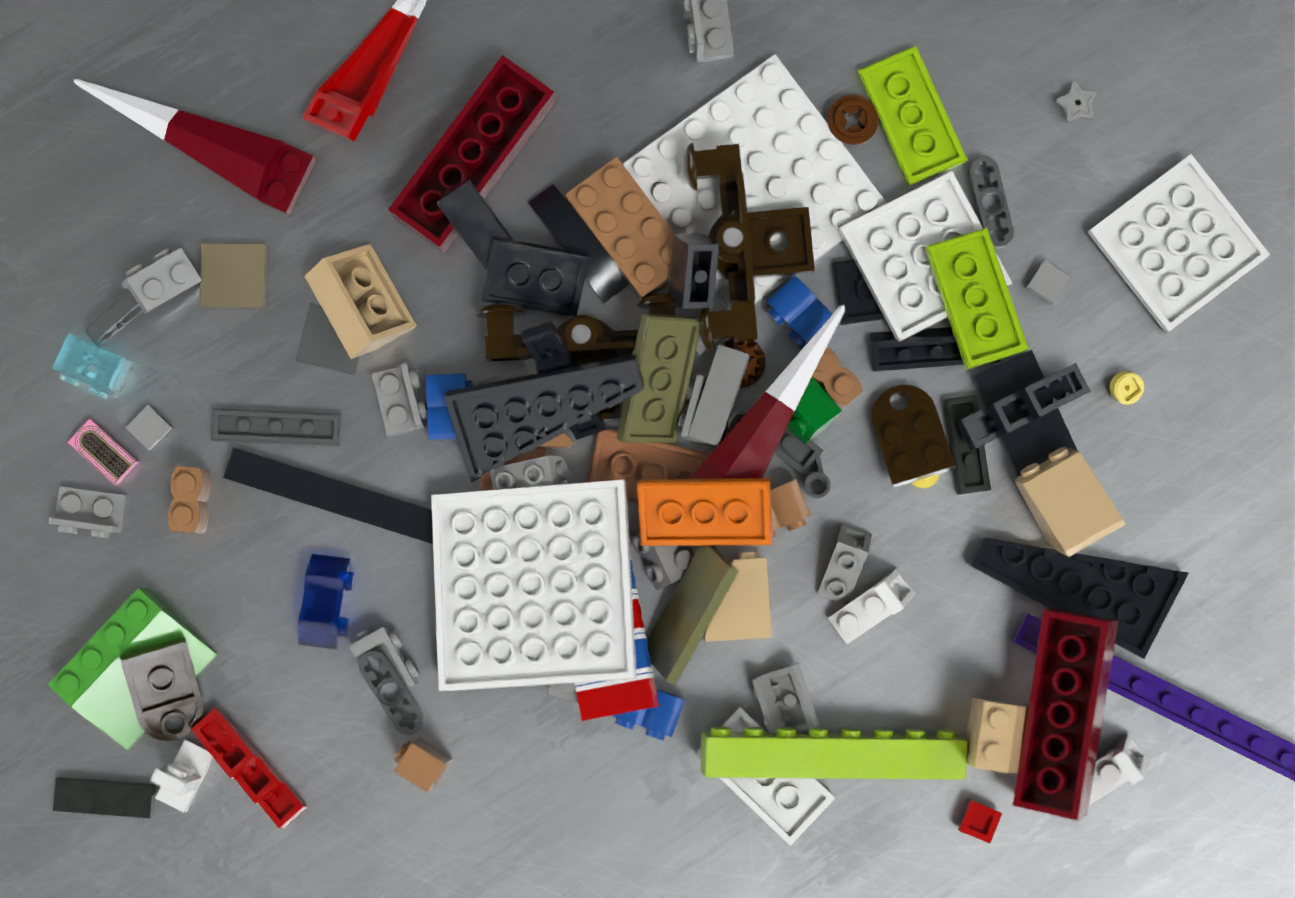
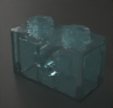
[52,333,135,400]

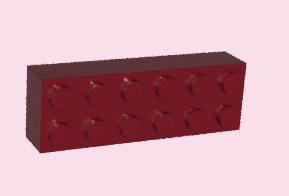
[388,55,557,254]
[1013,608,1118,821]

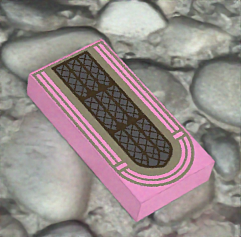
[68,418,139,486]

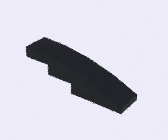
[521,320,606,440]
[956,363,1091,451]

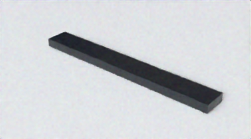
[223,447,433,544]

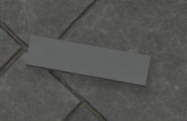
[211,408,343,447]

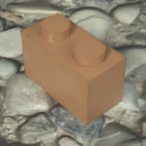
[394,738,452,793]

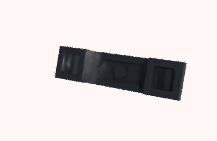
[528,184,629,304]

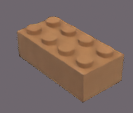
[565,157,676,300]

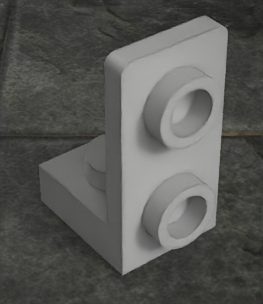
[818,523,872,604]

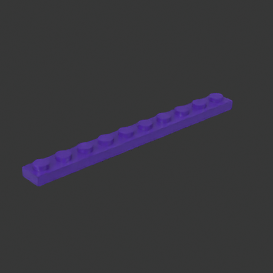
[1012,612,1295,781]

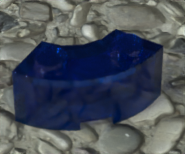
[298,554,356,650]

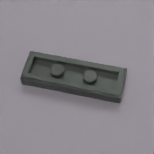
[943,395,991,495]
[53,777,156,818]

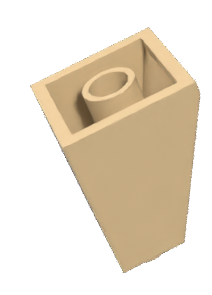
[1014,447,1126,557]
[704,552,772,642]
[966,697,1028,773]

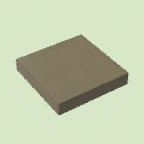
[200,243,267,309]

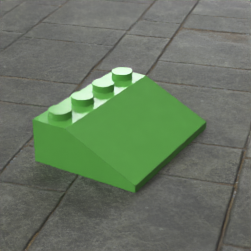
[48,588,218,750]

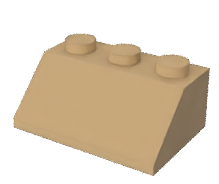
[305,244,417,359]

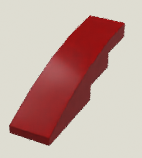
[191,708,307,829]

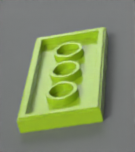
[857,46,968,187]
[925,228,1029,370]

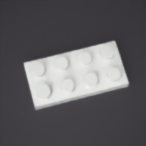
[695,706,835,846]

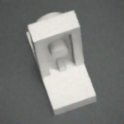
[828,568,916,644]
[1089,732,1148,805]
[150,739,214,813]

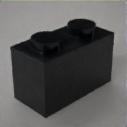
[669,234,719,309]

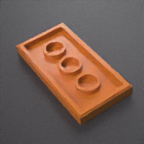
[637,478,773,546]

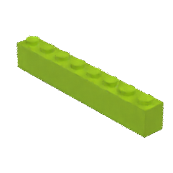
[700,726,968,780]

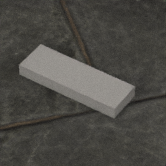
[688,345,750,447]

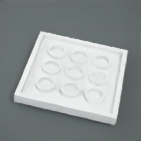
[1087,154,1270,333]
[838,171,1013,342]

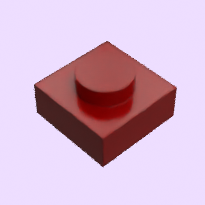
[958,799,1002,844]

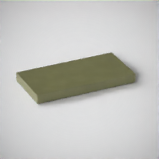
[617,313,700,443]
[647,545,739,684]

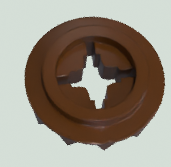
[827,95,878,146]
[721,338,766,388]

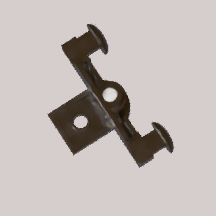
[684,142,815,351]
[476,293,680,420]

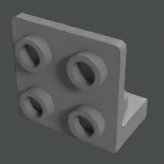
[683,0,735,62]

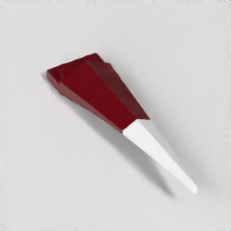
[73,79,317,216]
[690,305,845,479]

